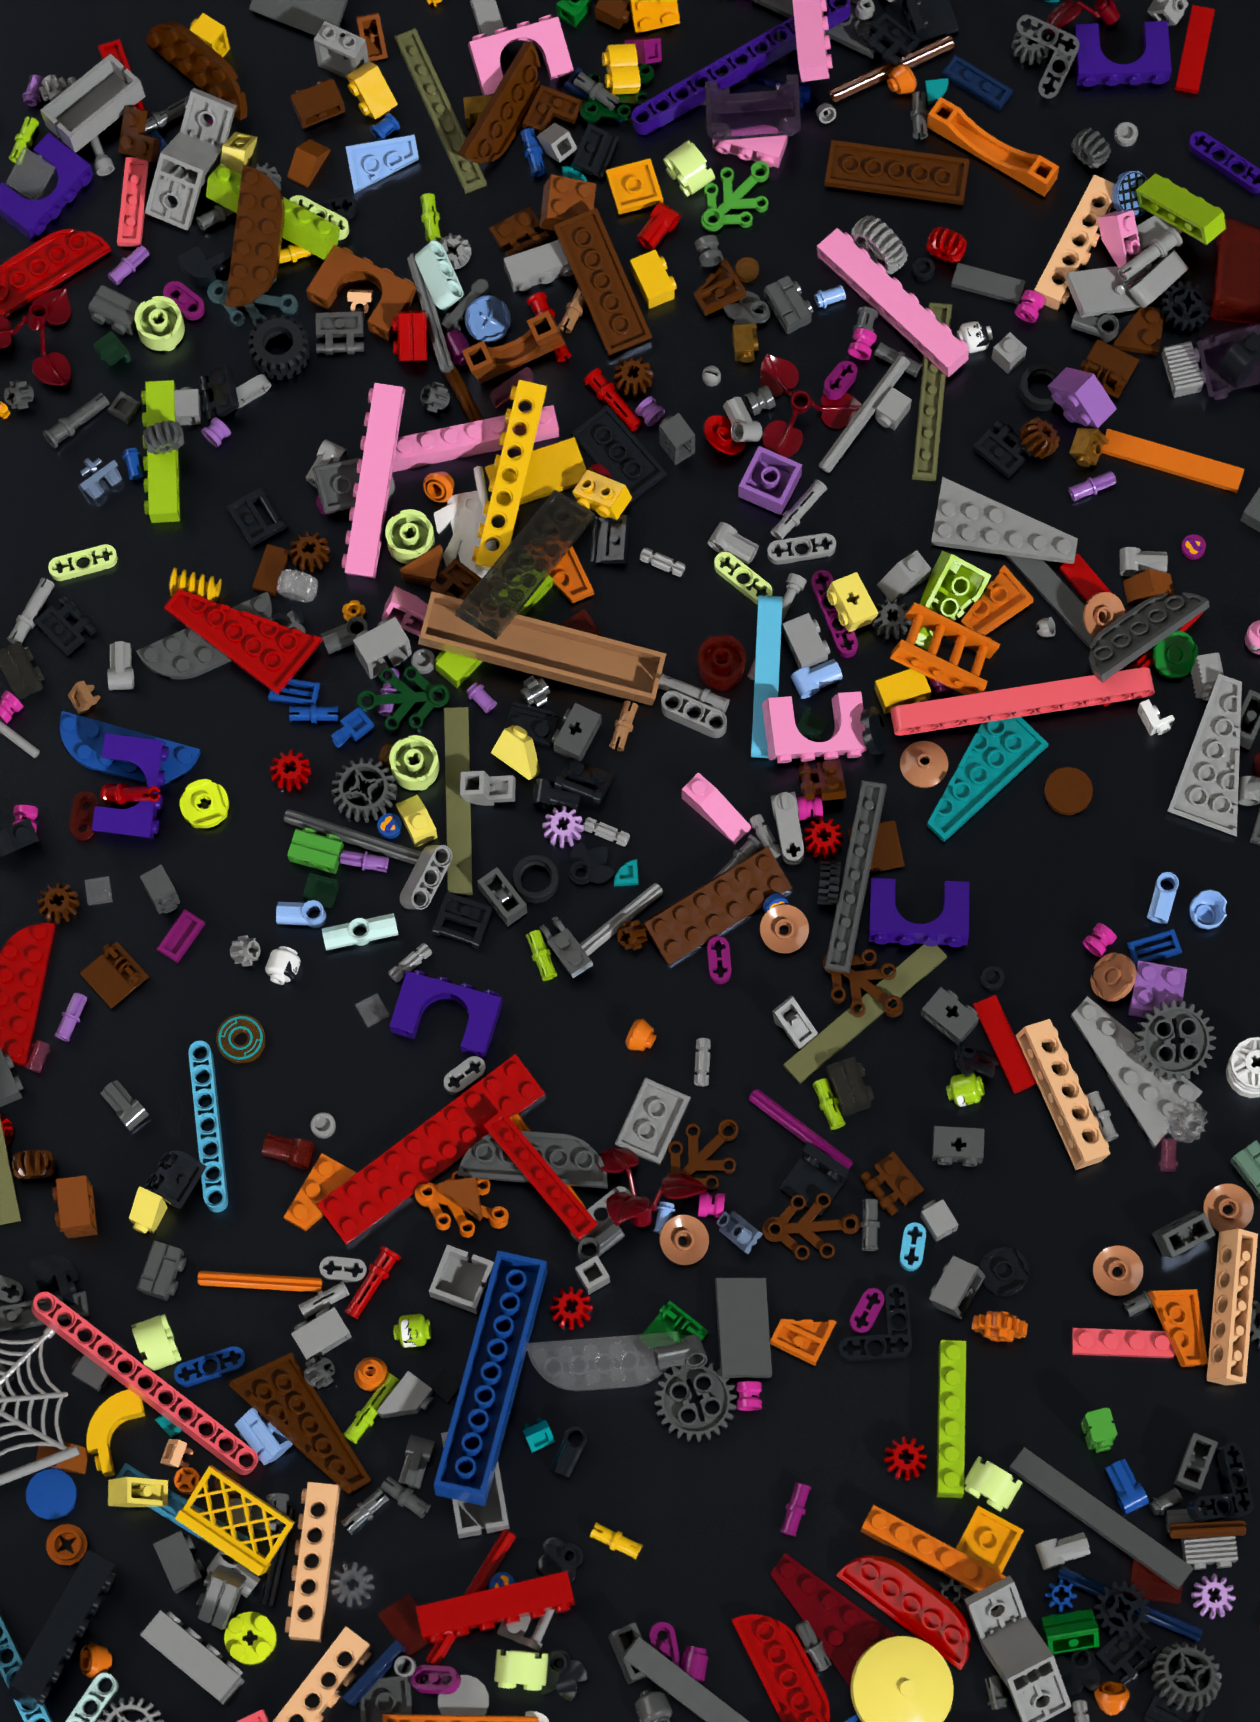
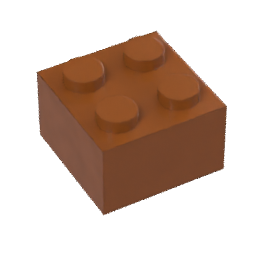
[540,174,596,231]
[53,1175,98,1238]

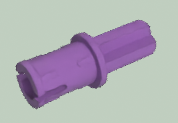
[107,246,149,286]
[1068,471,1116,502]
[379,668,400,717]
[339,850,389,873]
[54,993,87,1042]

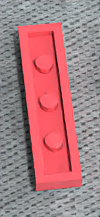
[117,157,150,247]
[1072,1328,1174,1358]

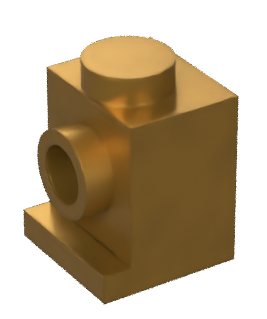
[463,95,491,129]
[733,323,758,362]
[1069,428,1109,467]

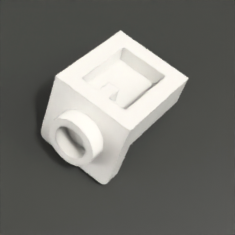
[1137,699,1175,736]

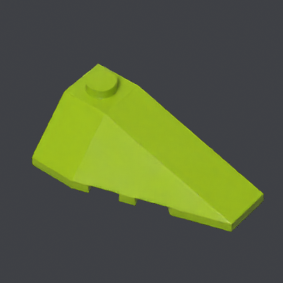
[906,551,991,650]

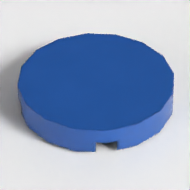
[26,1469,77,1520]

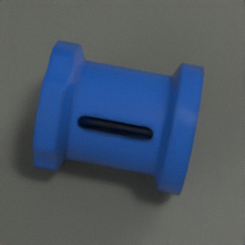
[369,112,400,141]

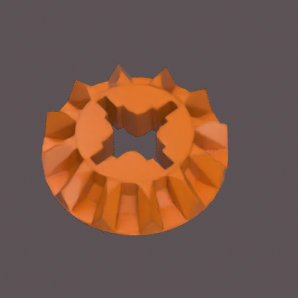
[46,1524,88,1566]

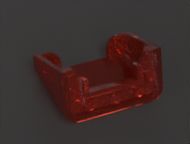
[1210,217,1260,324]

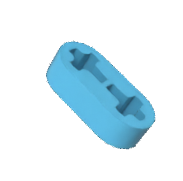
[899,1222,926,1271]

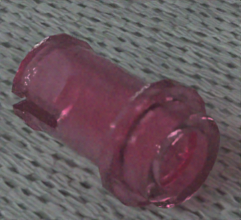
[25,1040,51,1073]
[1158,1139,1179,1172]

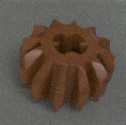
[613,356,653,397]
[1019,417,1060,459]
[289,531,330,572]
[37,882,80,924]
[12,1150,55,1179]

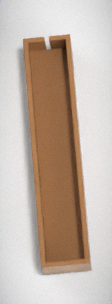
[418,591,666,706]

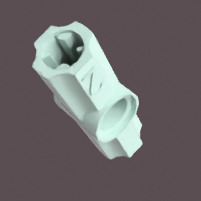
[322,913,398,951]

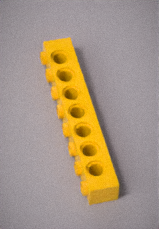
[472,380,547,574]

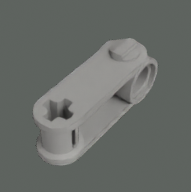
[771,792,804,866]

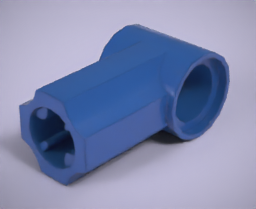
[1105,1459,1149,1514]

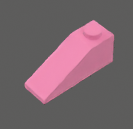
[382,586,428,637]
[682,773,752,845]

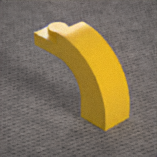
[86,1389,145,1477]

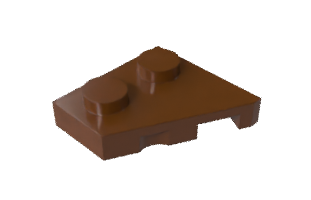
[694,259,747,316]
[1113,306,1164,356]

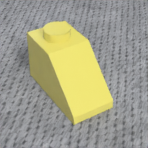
[220,132,257,175]
[491,725,540,780]
[395,795,438,848]
[129,1186,168,1234]
[108,1477,168,1507]

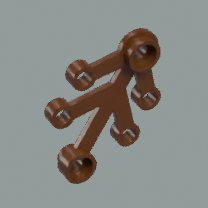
[823,949,903,1018]
[665,1119,738,1192]
[762,1193,860,1260]

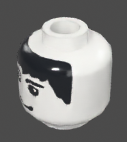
[956,320,993,354]
[265,946,301,985]

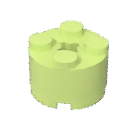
[663,140,715,197]
[134,296,185,351]
[385,509,435,564]
[389,735,440,791]
[131,1314,181,1372]
[964,1456,1023,1512]
[494,1649,548,1691]

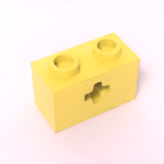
[827,572,878,633]

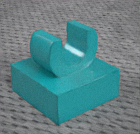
[523,1418,555,1453]

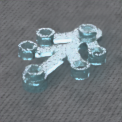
[207,275,298,326]

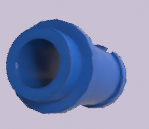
[122,448,144,480]

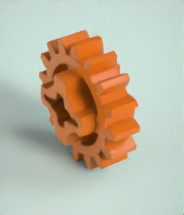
[972,1311,1028,1342]

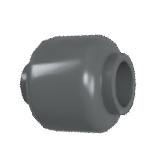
[635,1689,673,1722]

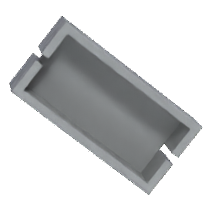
[40,54,145,153]
[441,1432,510,1539]
[140,1610,245,1706]

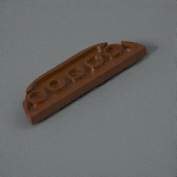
[146,21,247,120]
[458,41,540,163]
[225,165,285,307]

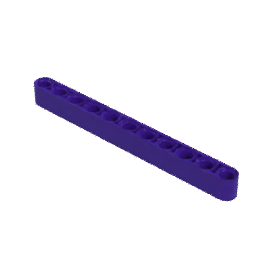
[631,0,851,135]

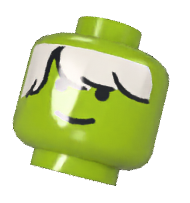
[946,1073,985,1107]
[394,1314,431,1348]

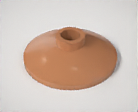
[1083,592,1125,638]
[900,741,948,788]
[760,904,809,954]
[1203,1184,1254,1232]
[659,1215,709,1265]
[1093,1245,1143,1296]

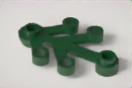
[580,64,654,123]
[356,666,449,731]

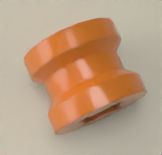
[174,1467,201,1495]

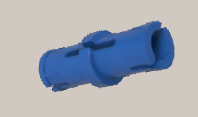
[520,128,547,177]
[289,704,339,723]

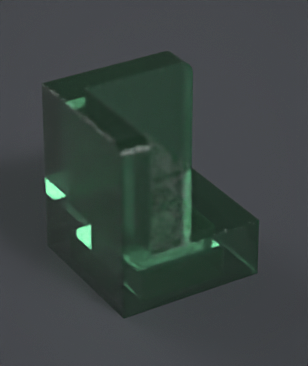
[93,331,131,366]
[797,706,828,742]
[302,873,339,909]

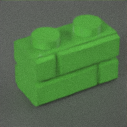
[287,827,344,874]
[1081,1407,1118,1453]

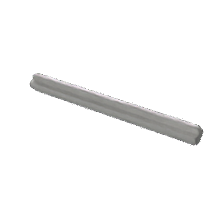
[819,355,910,473]

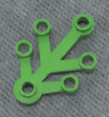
[701,161,769,231]

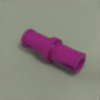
[780,1482,811,1537]

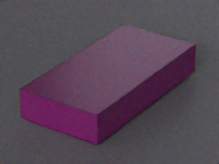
[157,909,205,964]

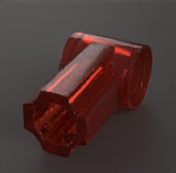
[262,1134,315,1169]

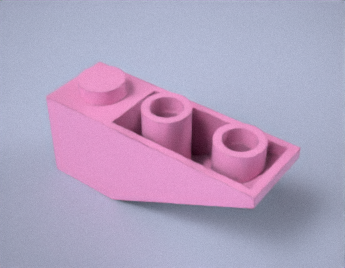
[712,127,788,168]
[1097,210,1146,285]

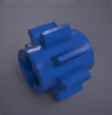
[1044,1579,1077,1613]

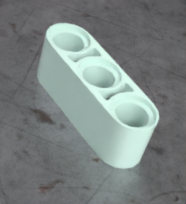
[415,240,464,311]
[66,1673,119,1722]

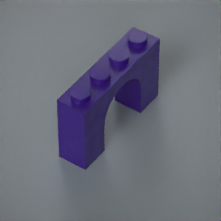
[1073,21,1172,87]
[0,133,93,241]
[92,733,169,839]
[869,878,969,947]
[389,970,502,1059]

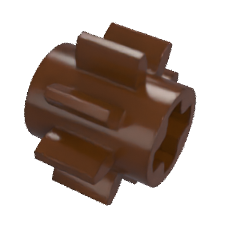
[617,920,647,950]

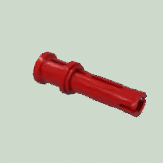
[526,292,571,362]
[583,368,643,432]
[101,783,161,805]
[344,1245,401,1320]

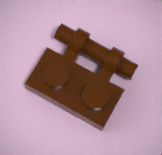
[489,206,550,257]
[429,558,493,604]
[798,759,846,801]
[860,1151,924,1216]

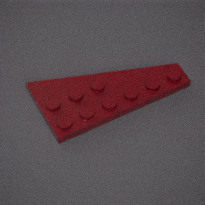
[770,1553,897,1689]

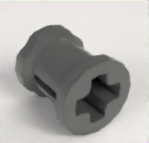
[853,307,878,332]
[266,1493,289,1524]

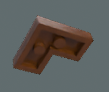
[522,85,584,134]
[118,106,161,162]

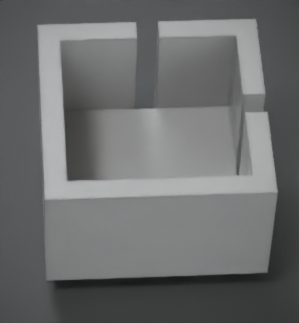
[353,617,412,680]
[429,1245,494,1314]

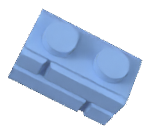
[234,1408,293,1466]

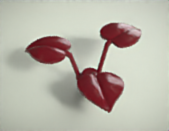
[1047,0,1120,36]
[0,288,71,386]
[760,354,862,458]
[597,1148,706,1227]

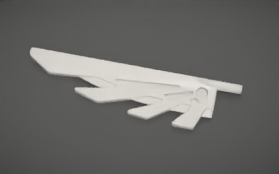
[434,466,503,605]

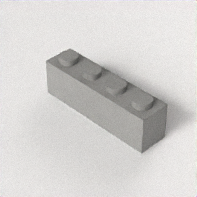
[503,240,573,292]

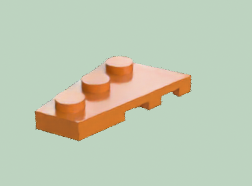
[521,530,594,604]
[961,565,1033,636]
[284,1153,357,1231]
[1148,1289,1208,1367]

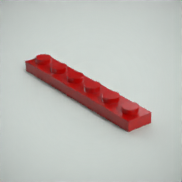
[483,1110,598,1241]

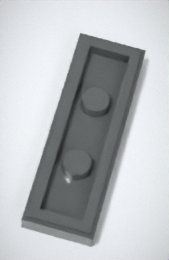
[951,263,1026,305]

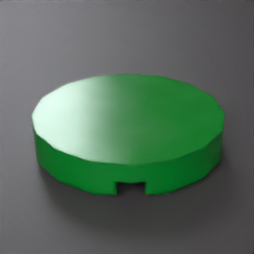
[1151,630,1198,679]

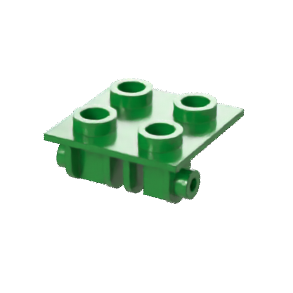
[638,1301,709,1370]

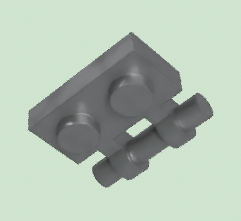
[316,311,364,355]

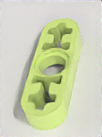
[289,195,349,240]
[48,544,118,581]
[714,552,772,605]

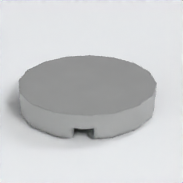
[438,1675,489,1716]

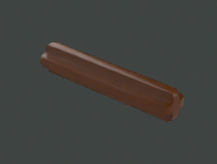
[1169,1520,1246,1539]

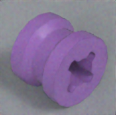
[635,396,665,426]
[201,417,231,447]

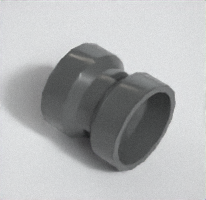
[695,235,723,267]
[744,385,775,416]

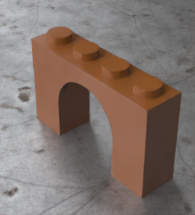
[306,245,417,341]
[462,311,566,384]

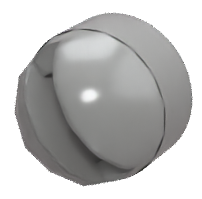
[816,103,836,123]
[702,365,721,386]
[1036,617,1056,637]
[394,1656,416,1677]

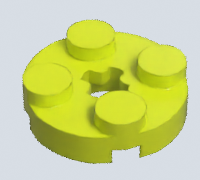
[180,779,229,828]
[224,1612,277,1665]

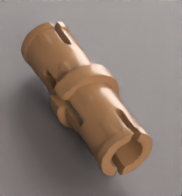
[558,287,586,333]
[609,701,639,751]

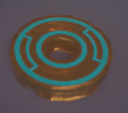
[216,1014,266,1064]

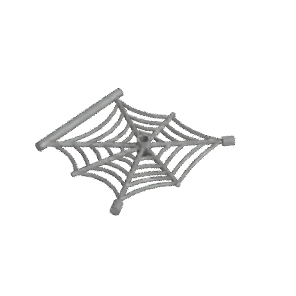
[0,1327,80,1485]

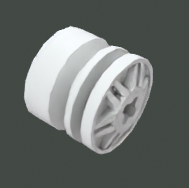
[1226,1037,1260,1098]

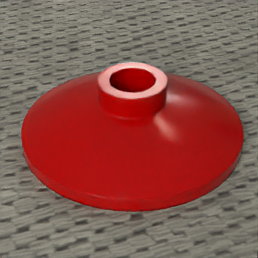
[703,415,746,455]

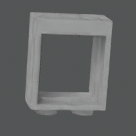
[314,21,369,79]

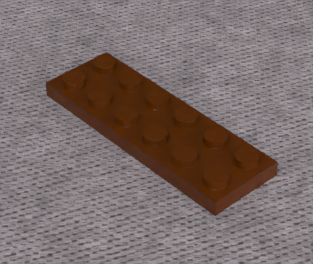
[825,140,970,205]
[553,208,652,357]
[642,846,792,965]

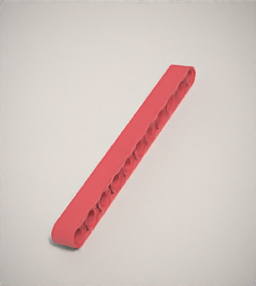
[890,667,1155,736]
[31,1292,258,1475]

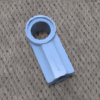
[791,659,843,699]
[1147,872,1179,924]
[276,900,327,928]

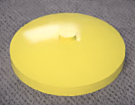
[850,1636,953,1722]

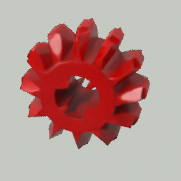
[926,227,967,263]
[269,750,311,792]
[803,817,844,860]
[550,1286,593,1330]
[884,1436,928,1481]

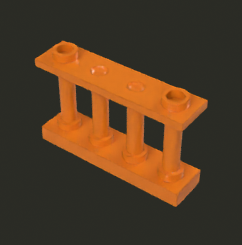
[890,602,1000,695]

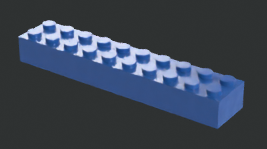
[434,1250,547,1506]

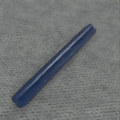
[1057,1567,1203,1642]

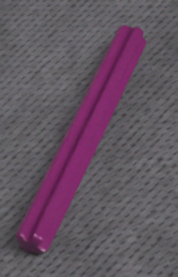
[749,1089,853,1169]

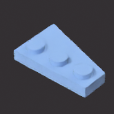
[346,135,419,194]

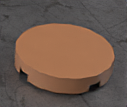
[1090,952,1137,1001]

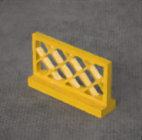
[175,1465,295,1576]

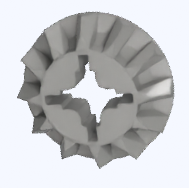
[438,234,471,270]

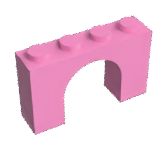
[468,15,574,97]
[762,692,867,763]

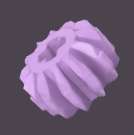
[542,806,584,848]
[1191,1574,1236,1619]

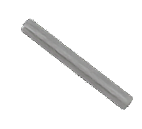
[580,883,663,956]

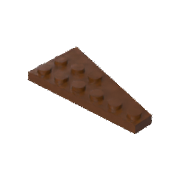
[229,1352,371,1494]

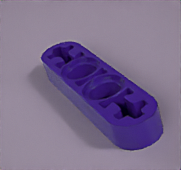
[1188,131,1260,194]

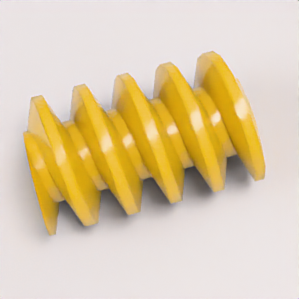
[169,567,222,603]

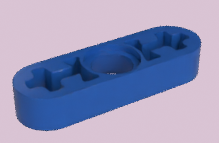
[174,1346,246,1387]

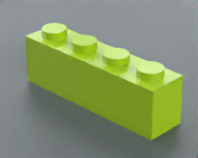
[1136,173,1226,245]

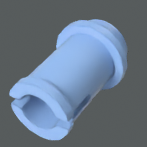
[814,285,846,308]
[654,1202,676,1234]

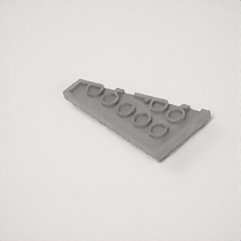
[931,477,1078,564]
[1168,674,1242,837]
[1071,996,1203,1148]

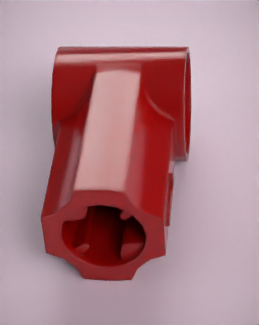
[637,202,681,250]

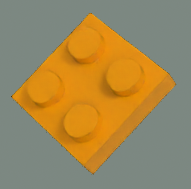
[630,0,680,34]
[606,158,663,215]
[956,1506,1024,1573]

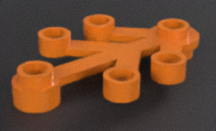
[415,1171,509,1238]

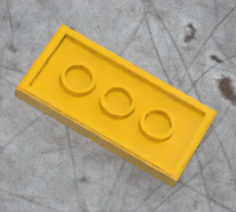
[485,437,587,505]

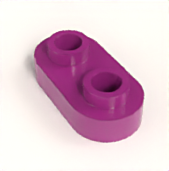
[163,281,205,320]
[650,1622,680,1667]
[410,1665,461,1695]

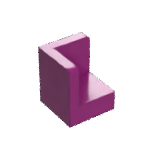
[625,37,662,64]

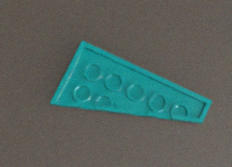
[927,717,1048,842]

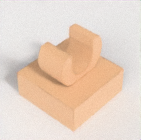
[347,289,373,313]
[160,1439,194,1467]

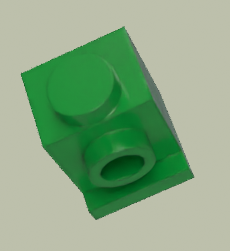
[556,0,591,27]

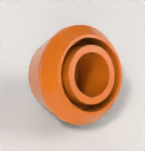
[887,63,917,94]
[423,471,454,503]
[625,1018,656,1051]
[354,1357,389,1392]
[80,1642,112,1678]
[1094,1682,1130,1715]

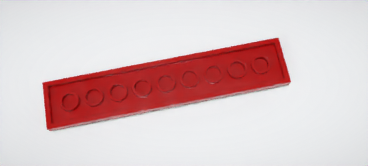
[316,1054,545,1244]

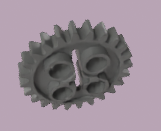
[1134,1000,1216,1081]
[654,1362,737,1443]

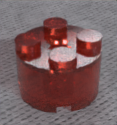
[698,635,746,691]

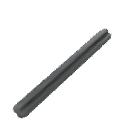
[407,253,454,373]
[284,809,422,865]

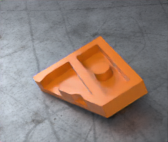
[770,1319,836,1366]

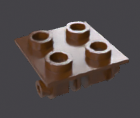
[1080,339,1139,399]
[847,820,905,873]
[80,942,149,1009]

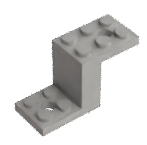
[145,88,237,230]
[964,1576,1072,1722]

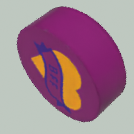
[1181,534,1206,560]

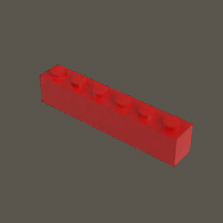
[416,1571,575,1643]

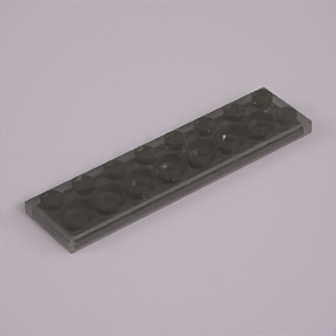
[455,490,595,640]

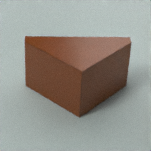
[356,12,388,61]
[287,139,330,188]
[400,544,443,586]
[1123,569,1175,605]
[437,1177,483,1221]
[36,1441,89,1474]

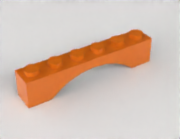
[927,97,1059,197]
[860,1505,1006,1594]

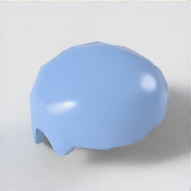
[1189,889,1227,930]

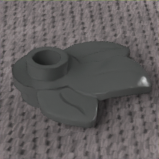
[724,291,770,325]

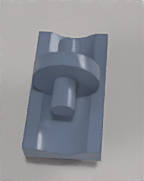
[78,458,122,500]
[716,1210,763,1254]

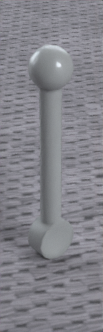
[1115,262,1152,294]

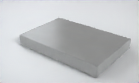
[1064,266,1141,318]
[615,1078,691,1165]

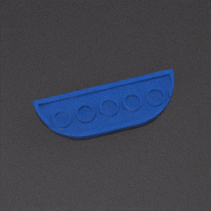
[60,711,201,785]

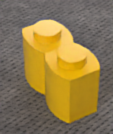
[602,44,641,95]

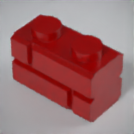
[393,310,428,361]

